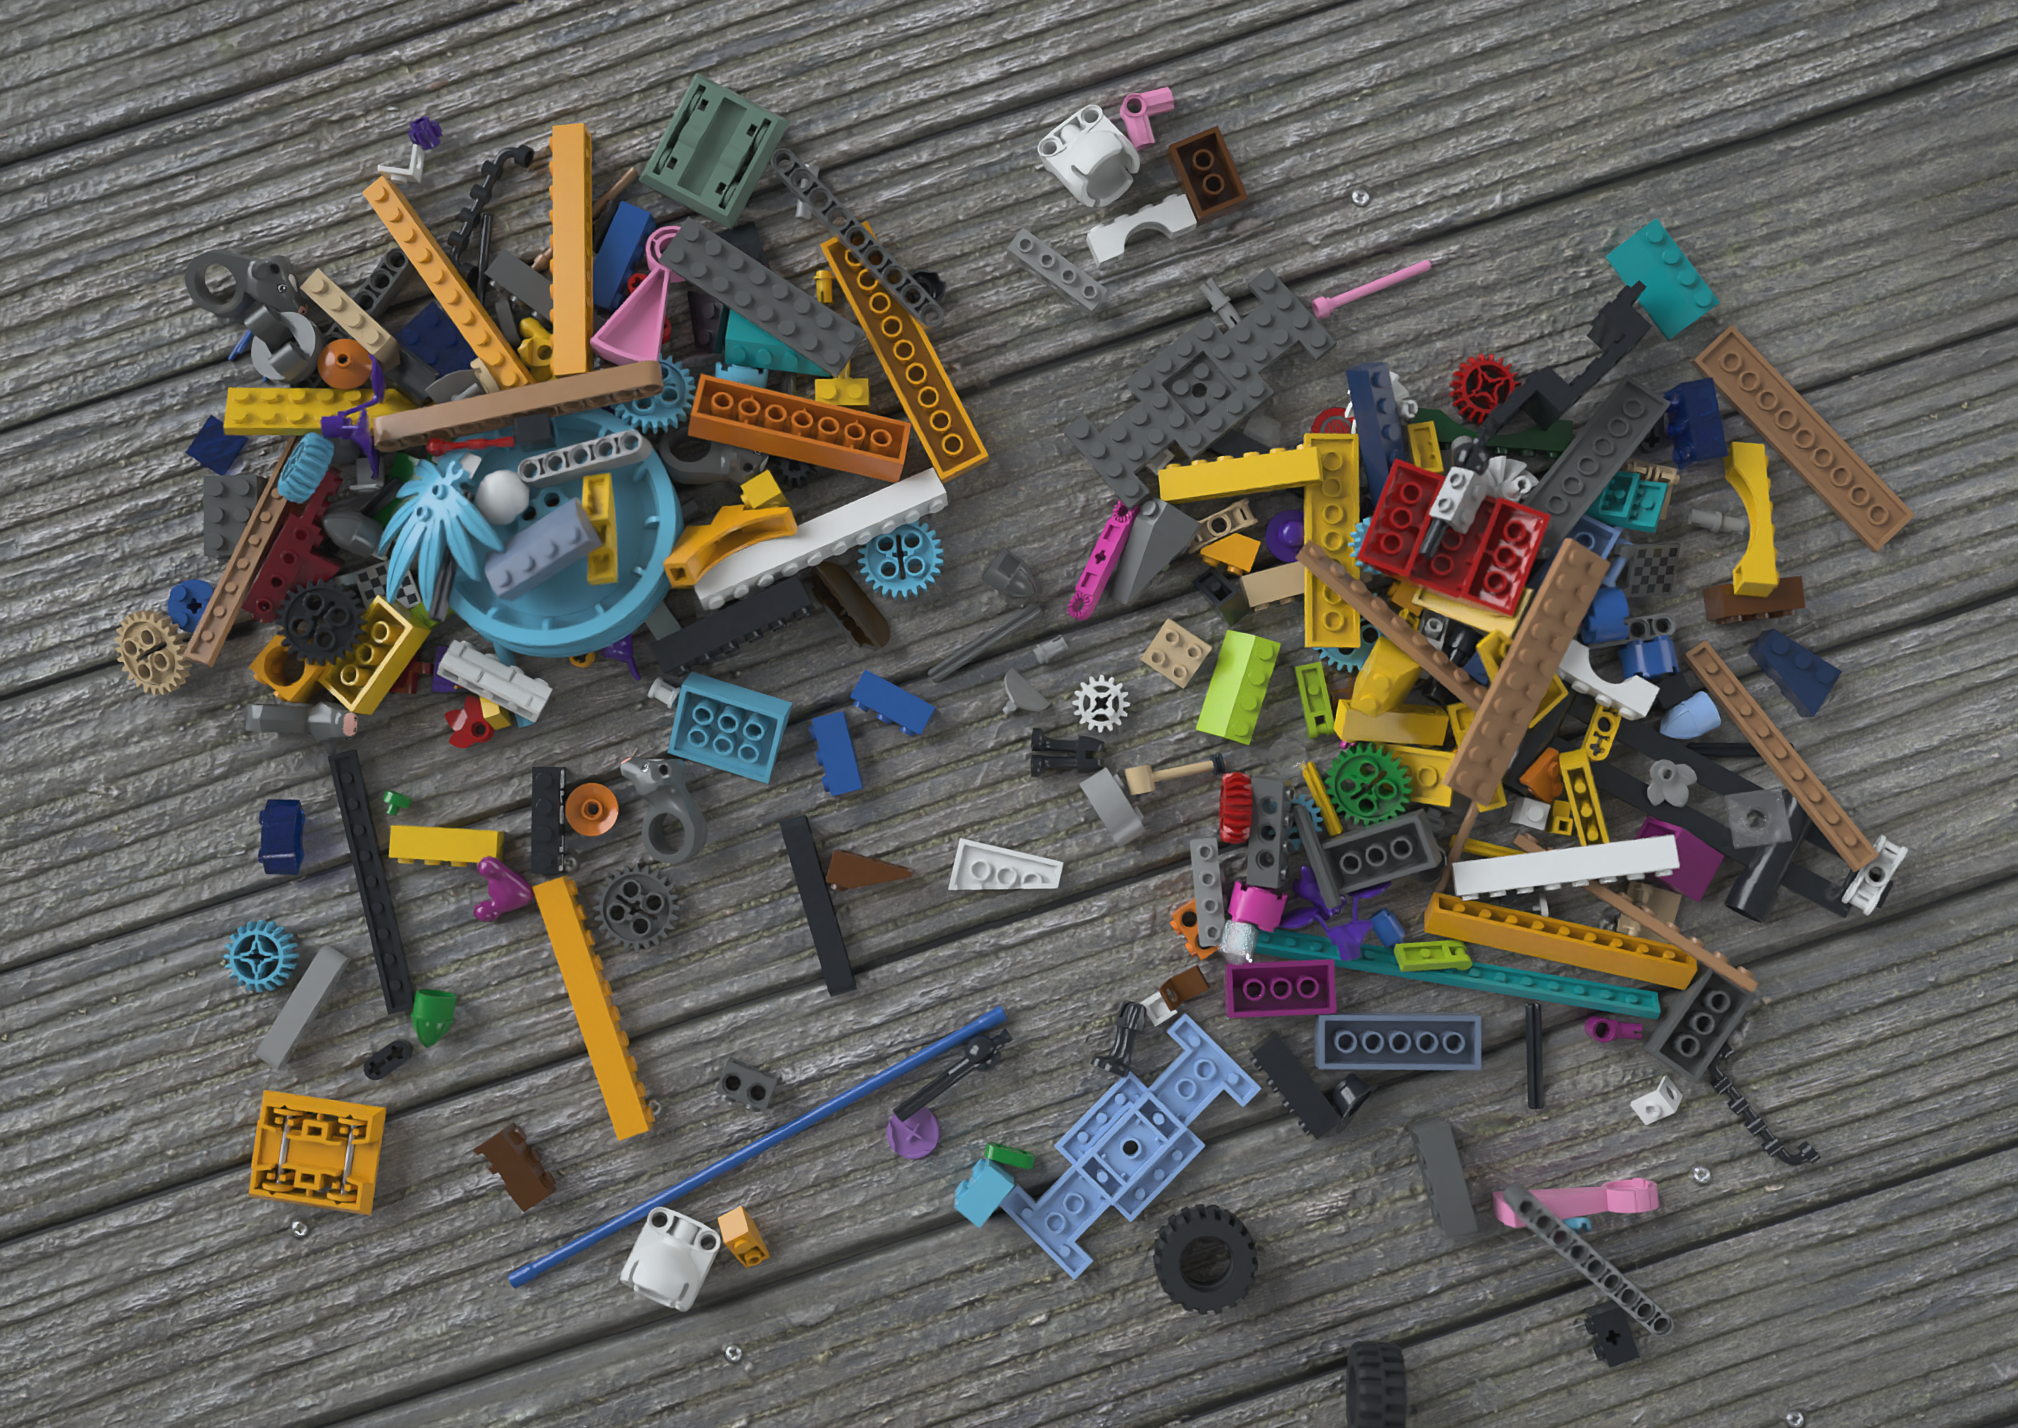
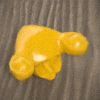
[517,317,554,383]

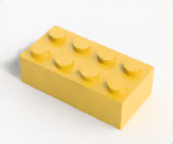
[318,595,431,715]

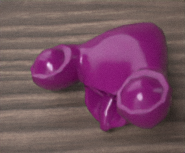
[473,856,535,922]

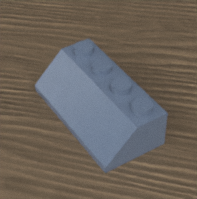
[485,497,602,601]

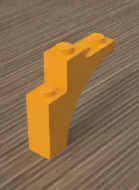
[662,504,798,586]

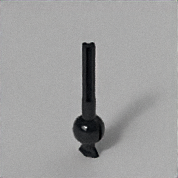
[1418,426,1491,559]
[893,1028,1013,1122]

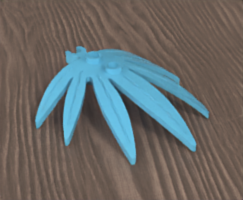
[377,459,505,611]

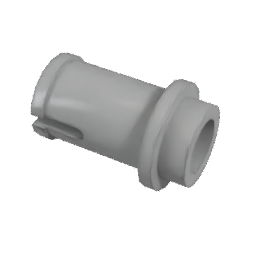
[1033,635,1068,664]

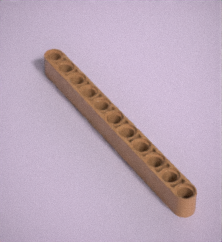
[373,360,664,452]

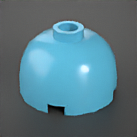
[715,361,769,389]

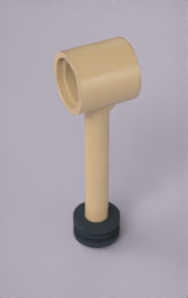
[1124,753,1226,795]

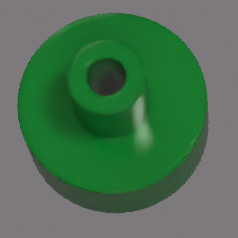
[383,790,412,816]

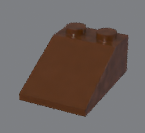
[825,848,915,892]

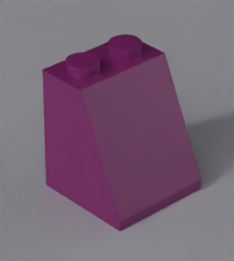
[1634,816,1724,903]

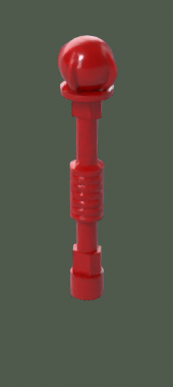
[426,436,516,457]

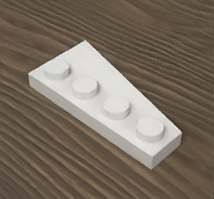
[948,838,1064,890]

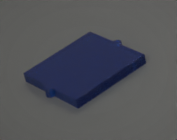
[186,415,249,475]

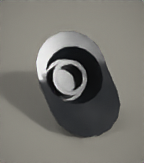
[1333,1073,1379,1134]

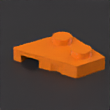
[1520,747,1563,804]

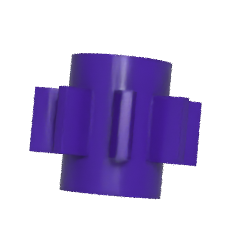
[408,116,443,150]

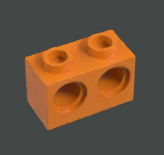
[1169,897,1228,960]

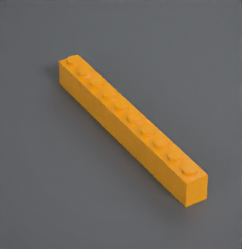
[549,123,594,379]
[362,176,537,391]
[532,875,655,1141]
[1424,892,1697,990]

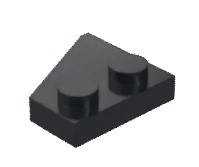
[687,291,730,354]

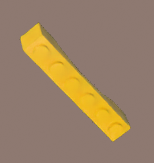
[1723,442,1779,597]

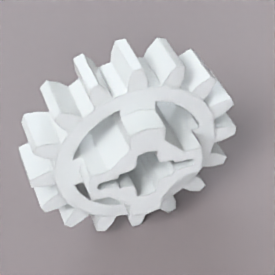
[1072,675,1130,733]

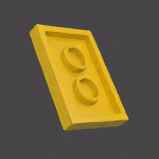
[1372,742,1456,807]

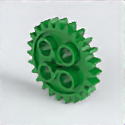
[1325,742,1414,826]

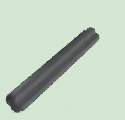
[1291,805,1342,909]

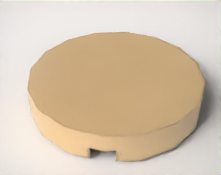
[470,358,501,394]

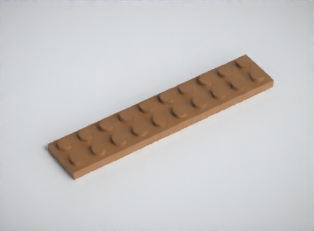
[1690,324,1915,552]
[1442,538,1611,807]

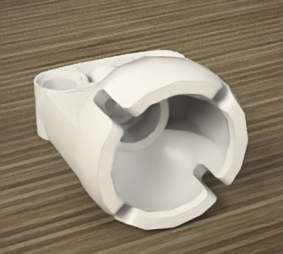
[1038,105,1140,207]
[620,1207,721,1312]

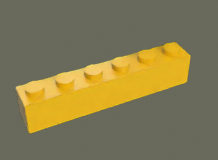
[1158,444,1324,505]

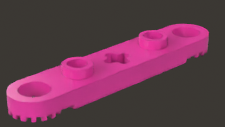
[1067,501,1140,621]

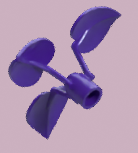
[321,354,385,480]
[1274,881,1392,961]

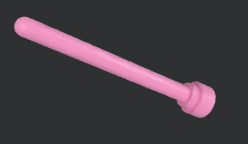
[1311,260,1431,320]

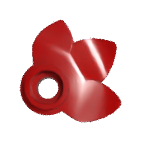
[445,696,495,748]

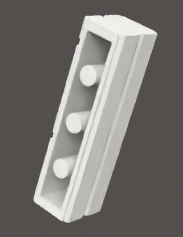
[437,640,553,723]

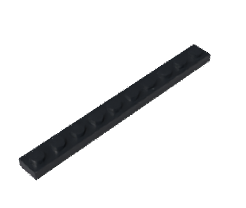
[328,750,415,1015]

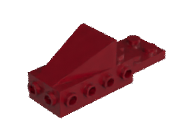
[241,466,345,624]

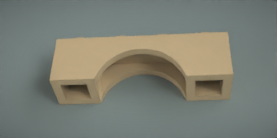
[300,268,403,365]

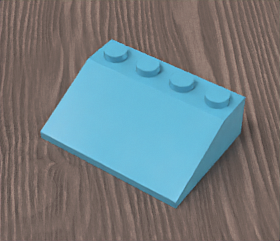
[668,671,792,784]

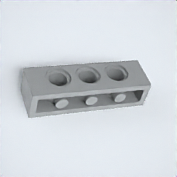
[1007,227,1108,318]

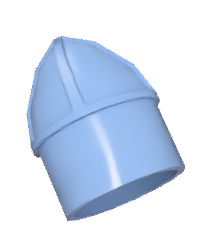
[1660,691,1721,739]

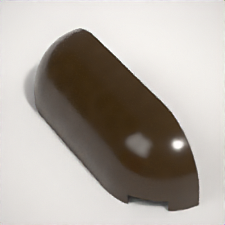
[811,561,890,651]

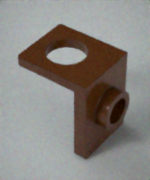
[1158,965,1210,1012]

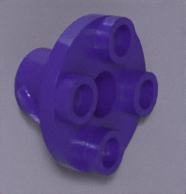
[1265,510,1304,563]

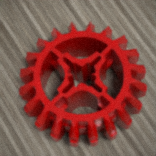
[1449,354,1521,425]
[1219,772,1252,844]

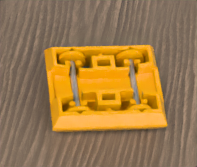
[248,1090,387,1215]

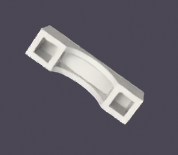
[1086,194,1197,270]
[1556,639,1660,720]

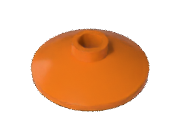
[317,339,372,390]
[565,783,619,836]

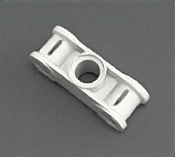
[1842,835,1908,916]

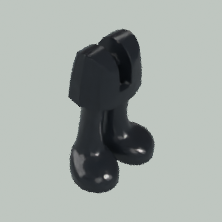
[1030,728,1105,778]
[1090,1000,1147,1078]

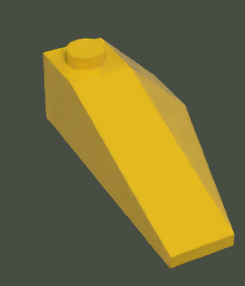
[1476,628,1569,728]

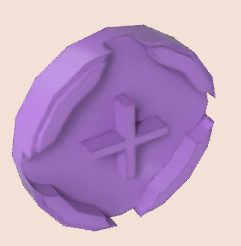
[887,1107,940,1159]

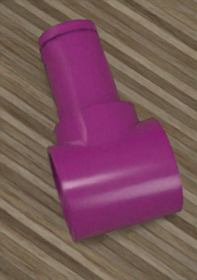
[1584,1016,1642,1043]

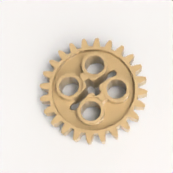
[114,609,192,695]

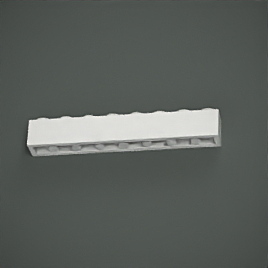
[1451,835,1680,901]

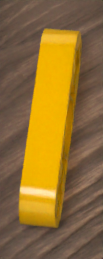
[1581,703,1622,762]

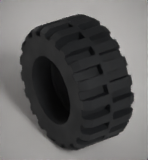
[1153,1204,1258,1315]
[1346,1341,1407,1428]

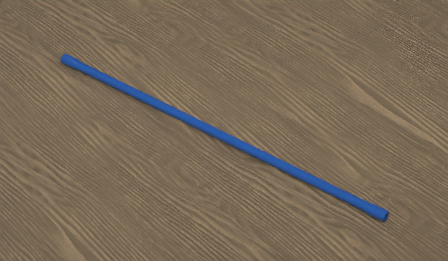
[508,1005,1008,1289]

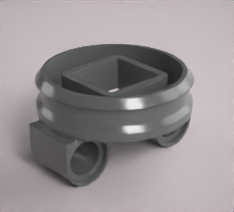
[244,303,324,385]

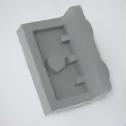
[1429,467,1489,534]

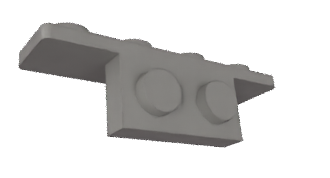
[1190,837,1227,947]

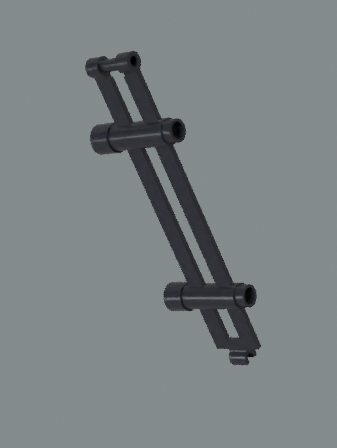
[1421,626,1893,924]

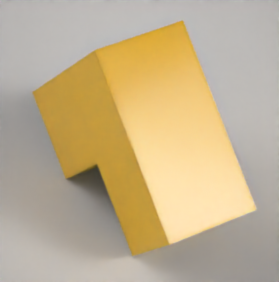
[479,695,511,730]
[1545,800,1573,836]

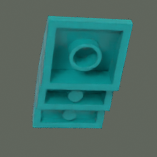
[1585,471,1668,533]

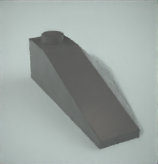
[1108,495,1202,607]

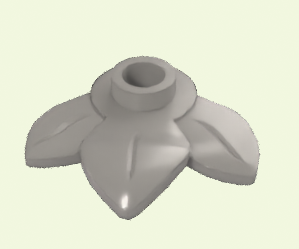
[1647,759,1697,807]

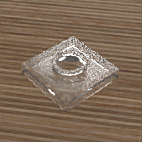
[1724,787,1792,849]

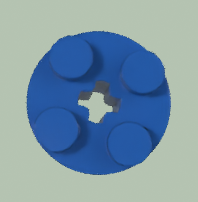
[168,579,217,633]
[1582,586,1629,644]
[1618,635,1679,681]

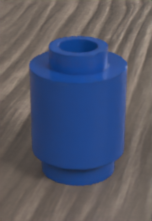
[1369,907,1407,949]

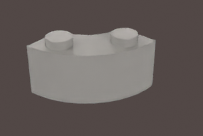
[1079,768,1146,848]

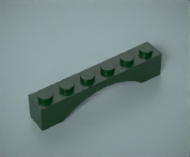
[1407,408,1573,460]

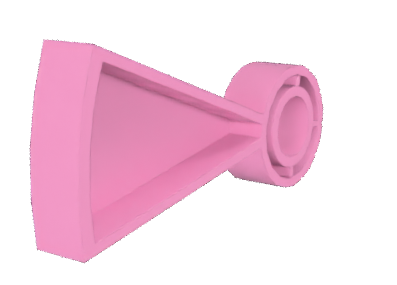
[590,226,685,366]
[1492,1178,1659,1228]

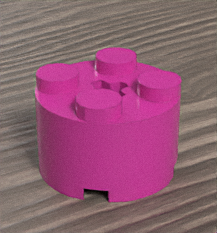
[1227,880,1288,932]

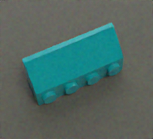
[1605,218,1720,341]
[725,309,830,377]

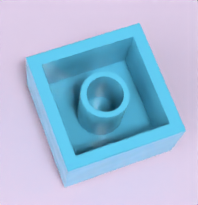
[954,1158,1014,1228]

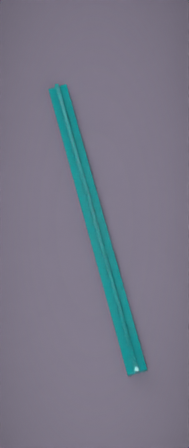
[1234,923,1661,1019]

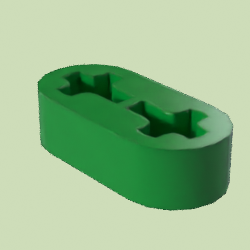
[984,1142,1036,1169]

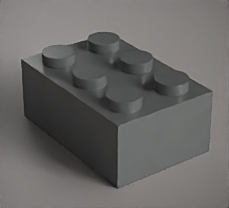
[203,475,269,559]

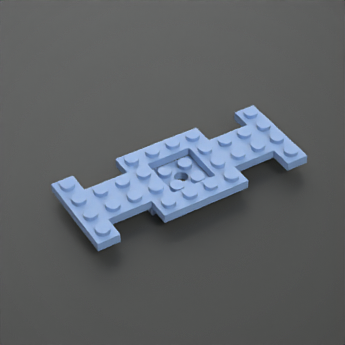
[999,1012,1262,1280]

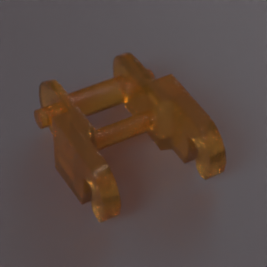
[1324,672,1354,709]

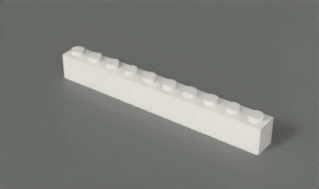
[693,467,948,611]

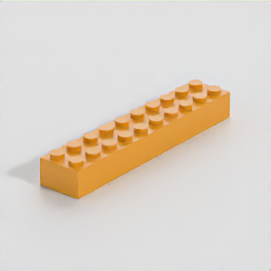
[820,221,989,485]

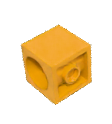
[249,627,330,704]

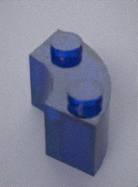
[258,799,306,875]

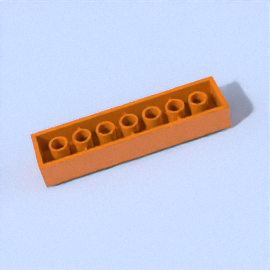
[688,374,911,483]

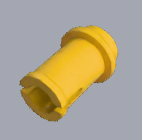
[814,270,835,305]

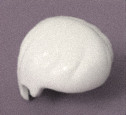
[476,470,530,525]

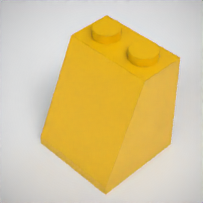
[1350,635,1424,718]

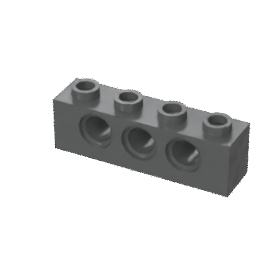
[1247,775,1295,888]

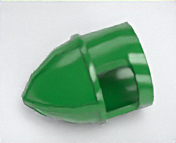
[411,989,457,1048]

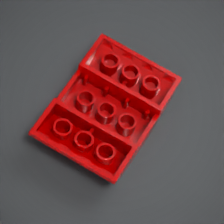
[1356,458,1551,617]

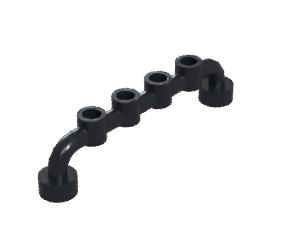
[447,144,534,286]
[1707,1041,1821,1166]

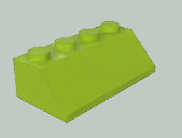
[1195,630,1281,746]

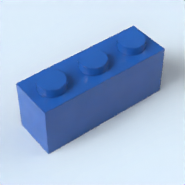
[850,669,936,737]
[809,711,864,796]

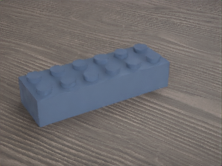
[1314,1011,1481,1070]

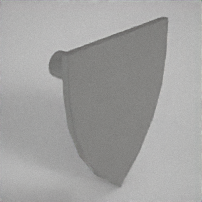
[425,369,487,405]
[1003,668,1051,716]

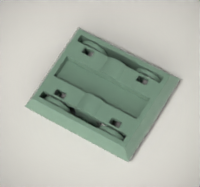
[639,73,790,230]

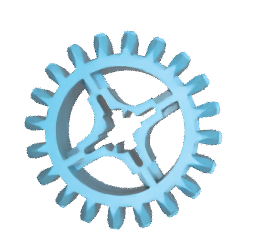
[277,432,334,504]
[223,920,299,992]

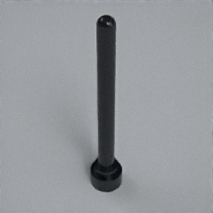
[475,213,493,307]

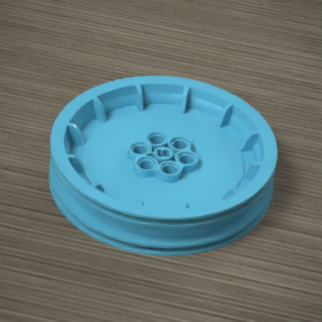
[420,408,684,658]

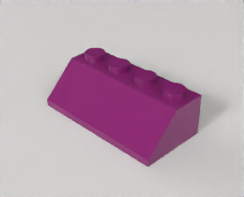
[1224,959,1336,1018]

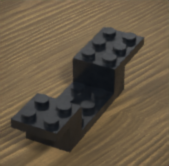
[1481,280,1652,443]

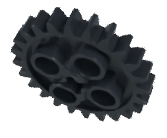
[275,578,368,667]

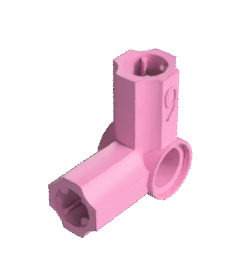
[1120,87,1174,151]

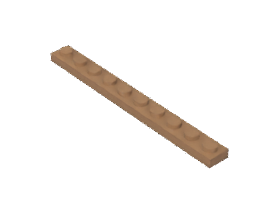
[183,435,305,667]
[1295,540,1488,714]
[1682,640,1879,872]
[1511,833,1758,993]

